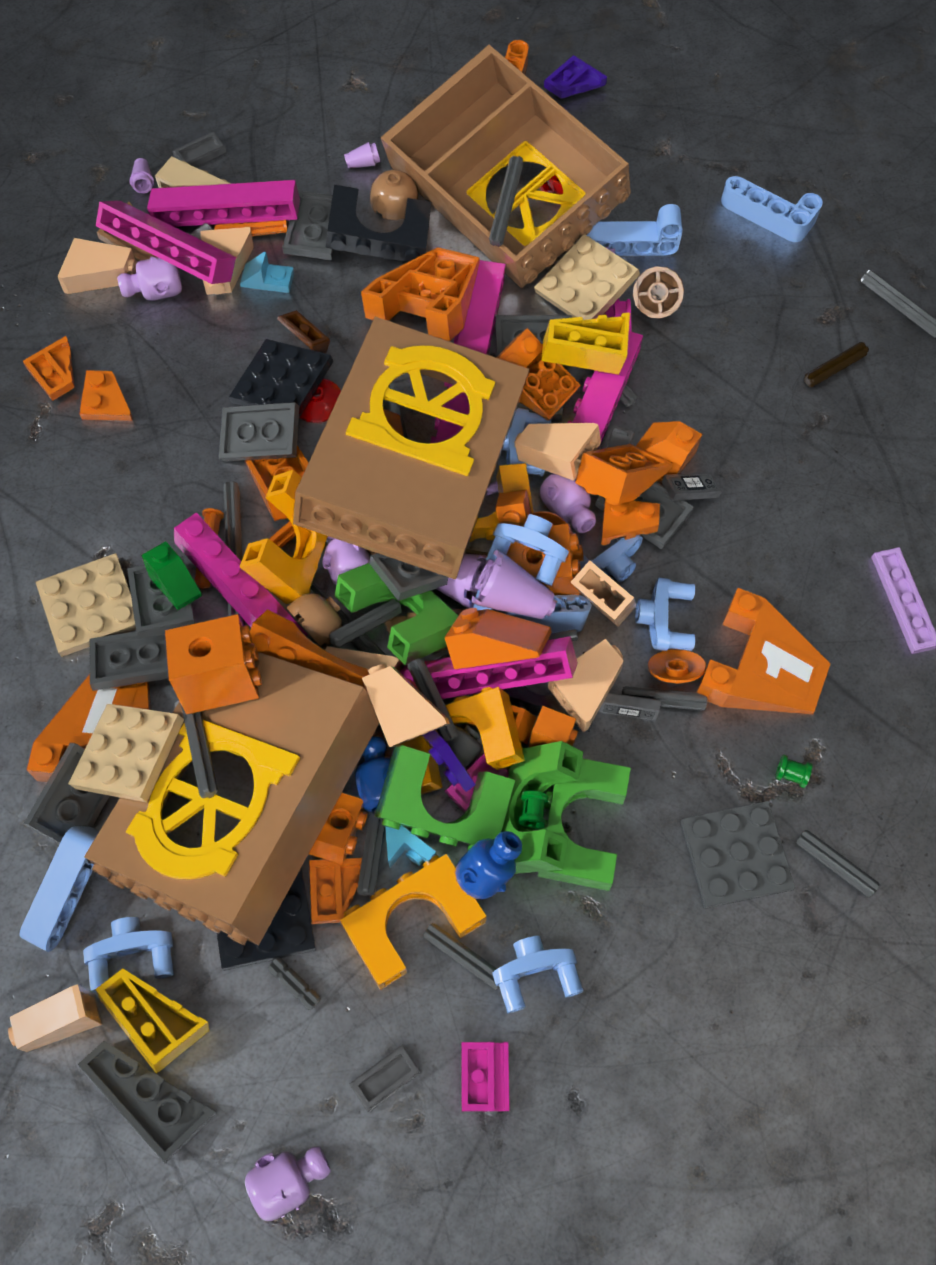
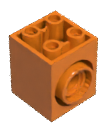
[506,523,584,596]
[165,614,262,715]

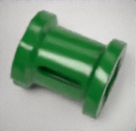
[775,754,813,789]
[519,790,549,829]

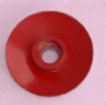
[300,379,341,423]

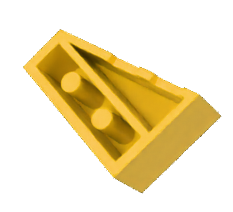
[541,313,630,375]
[95,968,209,1074]

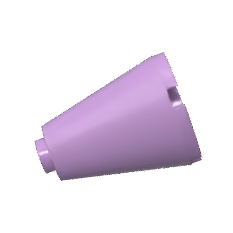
[472,550,557,619]
[436,554,487,608]

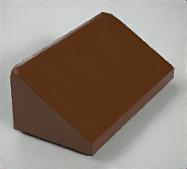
[277,310,330,354]

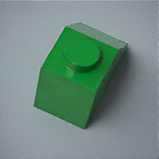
[141,541,202,610]

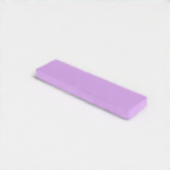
[871,547,936,654]

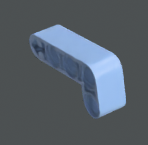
[721,176,823,242]
[587,204,683,256]
[473,590,592,633]
[20,826,99,952]

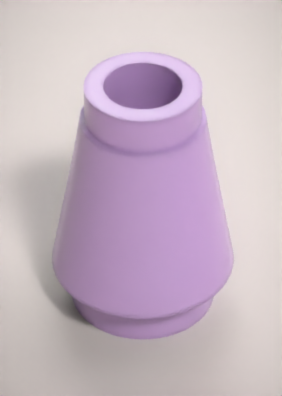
[344,142,381,169]
[130,158,154,194]

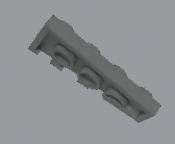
[78,1041,216,1164]

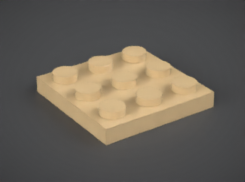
[534,234,640,320]
[35,553,136,657]
[68,704,184,803]

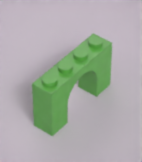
[335,563,458,665]
[501,741,583,874]
[374,745,515,850]
[537,758,631,891]

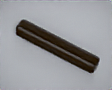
[803,342,869,387]

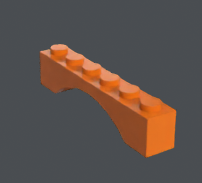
[250,609,418,693]

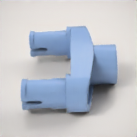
[502,408,552,477]
[485,514,569,586]
[580,535,643,582]
[635,577,695,651]
[83,917,174,993]
[492,936,583,1014]

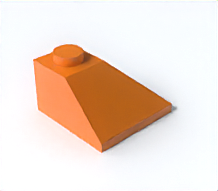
[636,421,703,484]

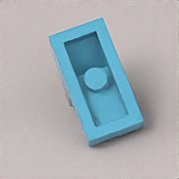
[240,252,294,293]
[385,825,436,868]

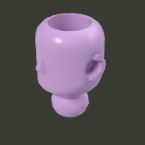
[117,256,182,301]
[539,473,596,533]
[322,536,370,585]
[245,1147,331,1221]

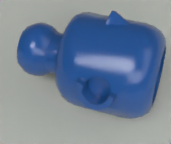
[355,737,391,812]
[455,831,522,900]

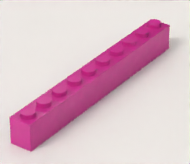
[430,260,505,443]

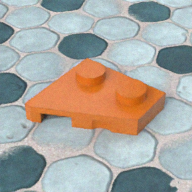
[23,336,75,401]
[79,370,133,421]
[601,498,660,545]
[309,858,362,924]

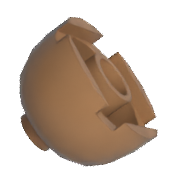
[370,170,418,220]
[633,266,685,319]
[287,593,342,650]

